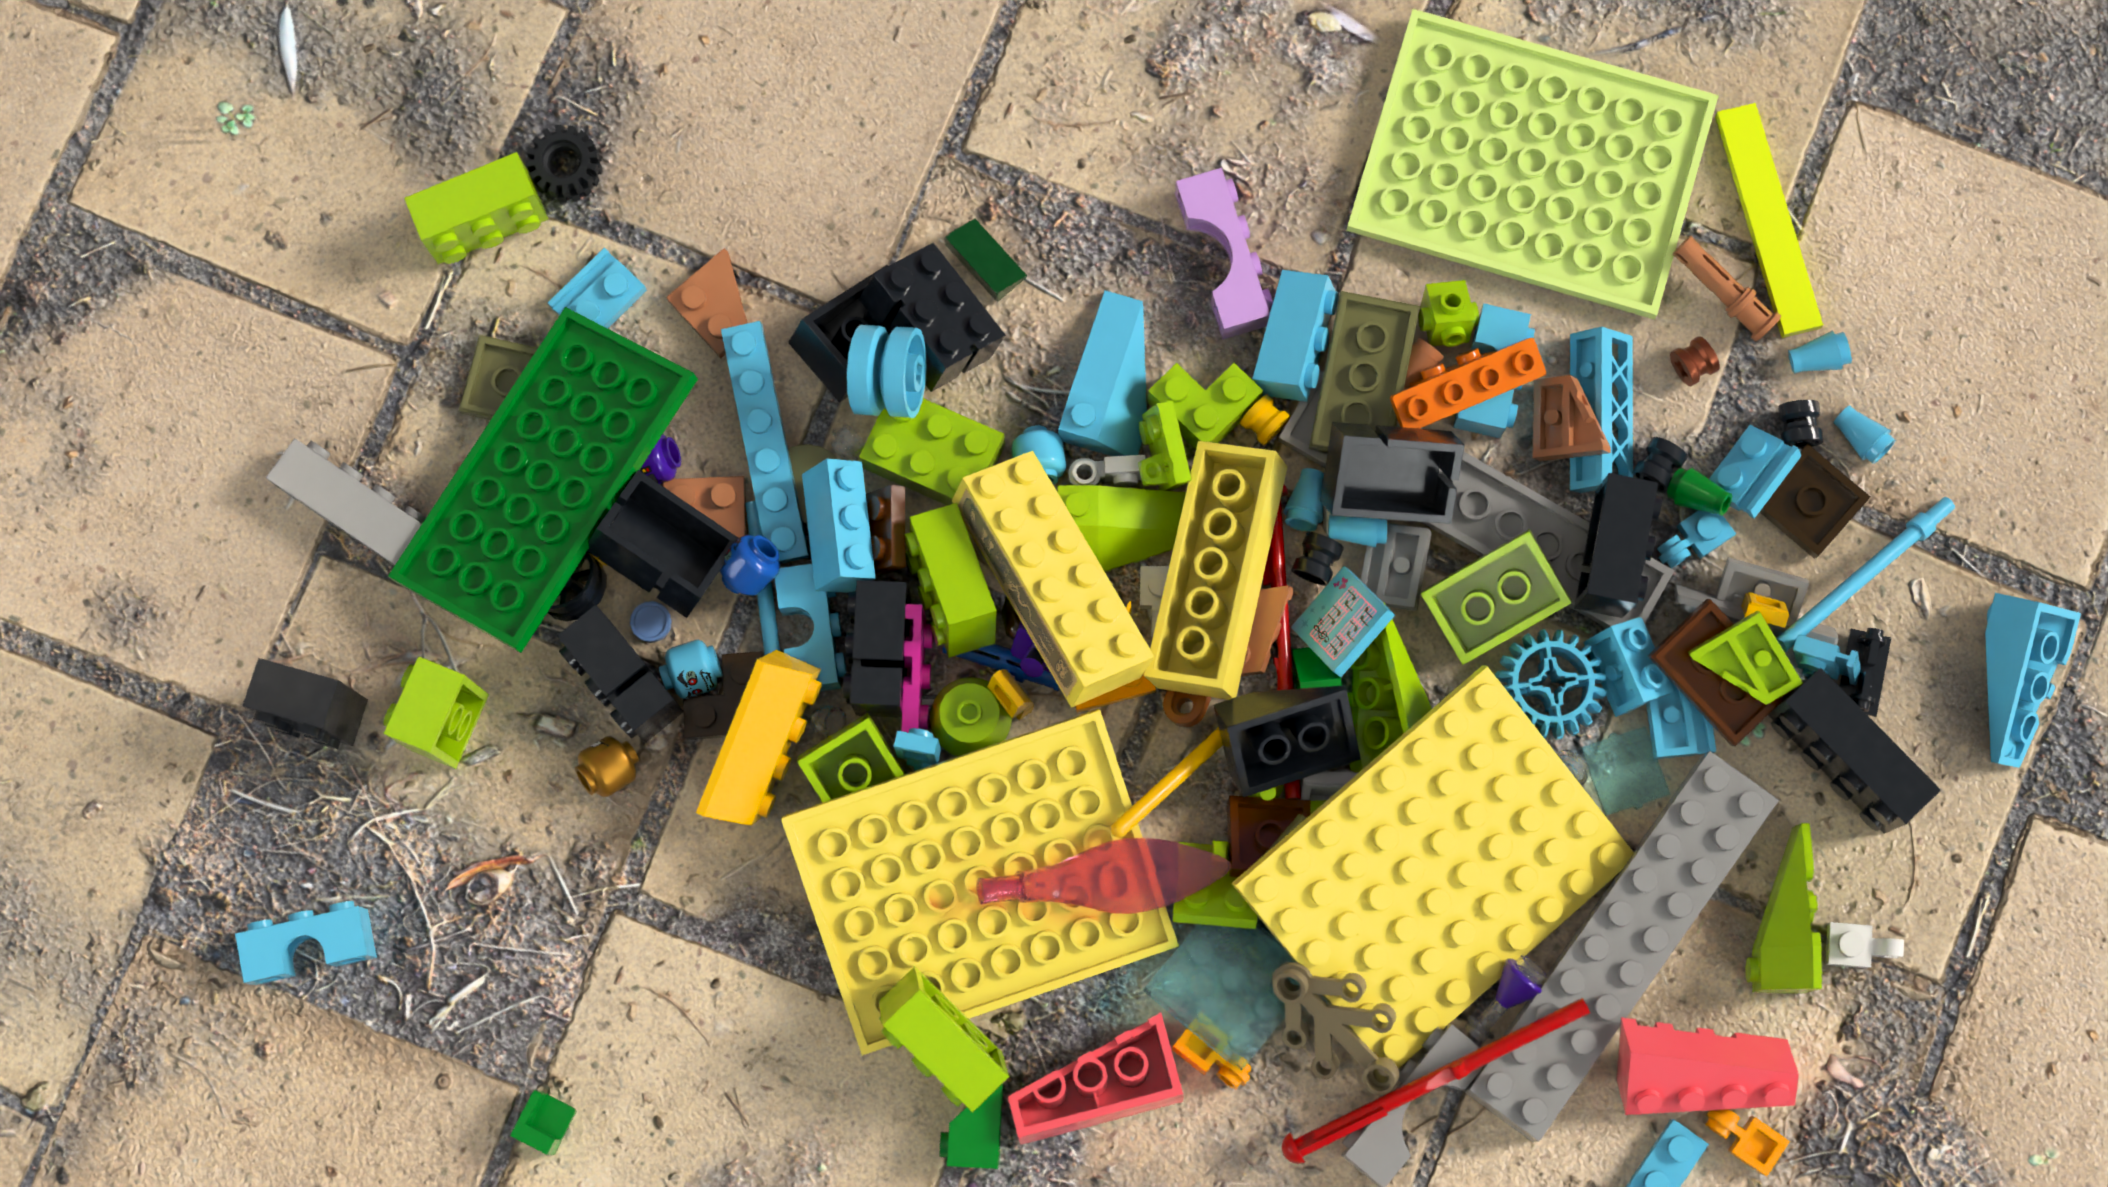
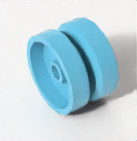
[847,325,927,418]

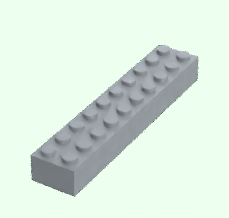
[1464,751,1779,1142]

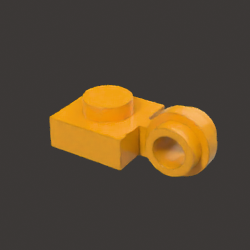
[1171,1014,1252,1089]
[1705,1109,1790,1177]

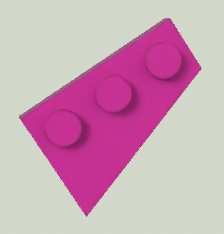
[901,604,933,732]

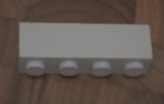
[266,438,426,566]

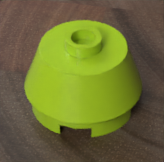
[930,677,1012,756]

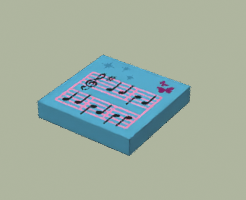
[1291,566,1395,677]

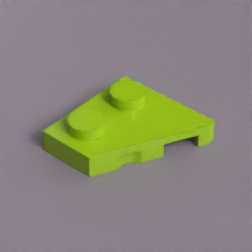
[1688,610,1803,705]

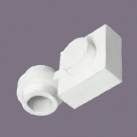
[1068,455,1145,487]

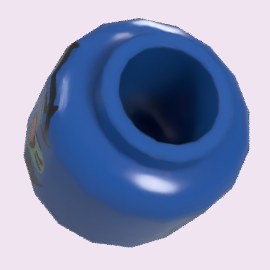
[720,535,780,596]

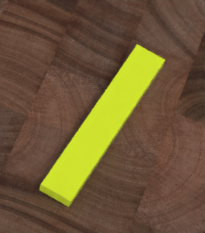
[1715,103,1823,338]

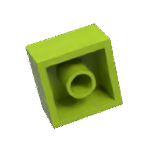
[797,713,906,802]

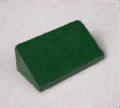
[944,218,1027,302]

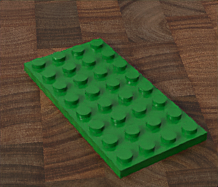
[388,307,698,653]

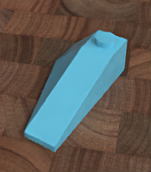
[1058,290,1147,456]
[1985,593,2081,768]

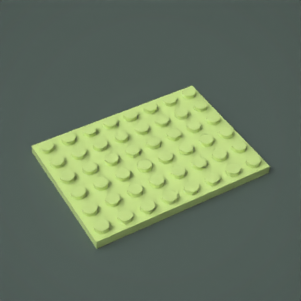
[1346,9,1719,319]

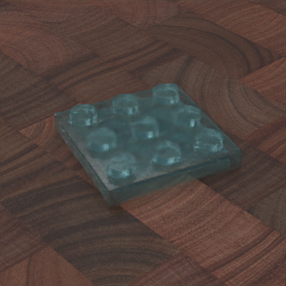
[1143,924,1300,1071]

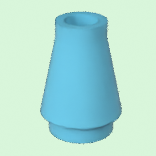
[1788,331,1852,374]
[1833,405,1896,464]
[1283,468,1324,532]
[1328,515,1387,548]

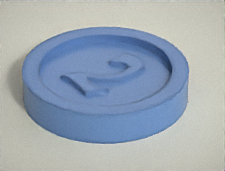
[630,601,672,643]

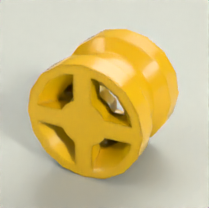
[1240,394,1291,445]

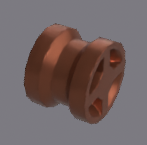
[1670,336,1720,387]

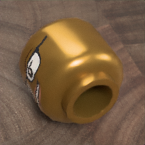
[574,736,639,797]

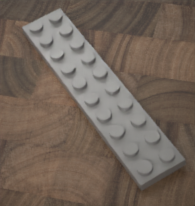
[1278,371,1674,628]

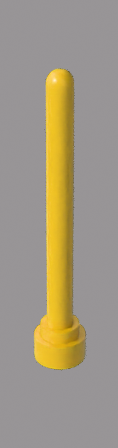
[1111,727,1223,838]

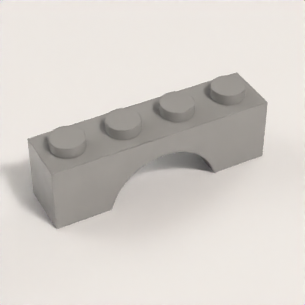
[1341,1024,1485,1187]

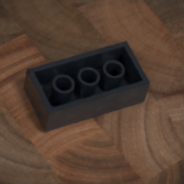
[1768,668,1941,834]

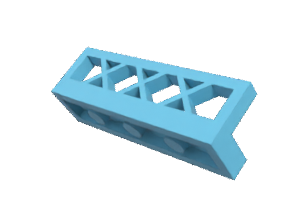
[1570,326,1633,493]

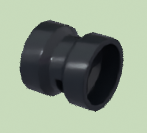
[1778,400,1823,449]
[1632,437,1688,493]
[1291,532,1344,586]

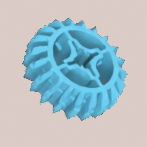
[1495,629,1607,740]

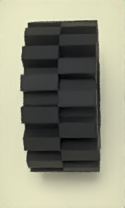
[526,125,602,203]

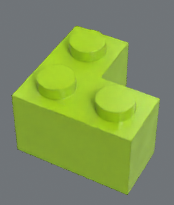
[1147,363,1263,449]

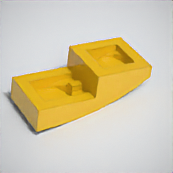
[987,669,1034,721]

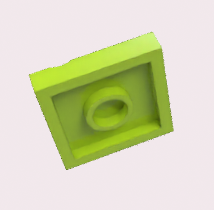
[1138,400,1192,491]
[1172,840,1257,929]

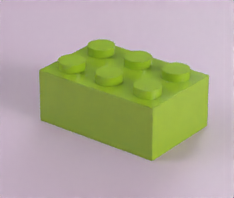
[404,152,549,264]
[859,398,1005,505]
[904,503,997,658]
[1421,529,1572,665]
[383,656,489,769]
[879,966,1009,1112]

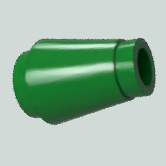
[1667,468,1732,516]

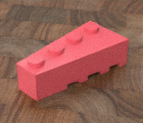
[1008,1013,1183,1145]
[1616,1017,1799,1115]

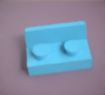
[1583,617,1673,717]

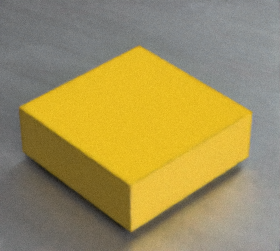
[1741,592,1789,628]

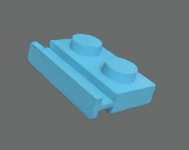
[548,247,647,329]
[1709,425,1801,519]
[1793,634,1861,685]
[1646,681,1716,760]

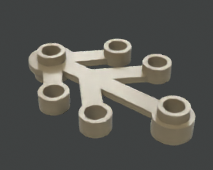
[1272,962,1399,1095]

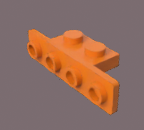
[1390,338,1546,429]

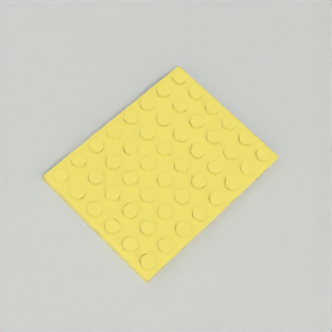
[1231,665,1634,1073]
[781,709,1179,1055]

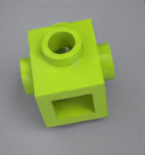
[1418,280,1479,347]

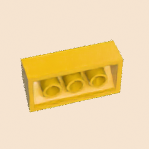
[696,650,822,826]

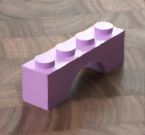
[1175,168,1273,340]

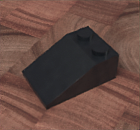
[788,265,902,403]
[1213,685,1361,797]

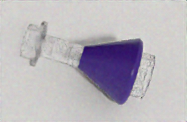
[1465,955,1548,1043]

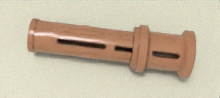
[1672,236,1781,342]

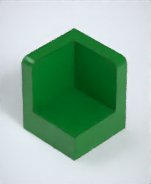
[510,1090,577,1155]

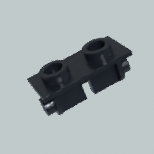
[1839,628,1891,717]

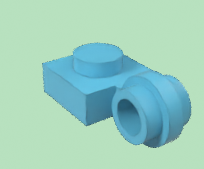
[1657,510,1736,569]
[894,728,941,771]

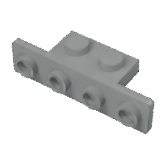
[1674,557,1839,645]

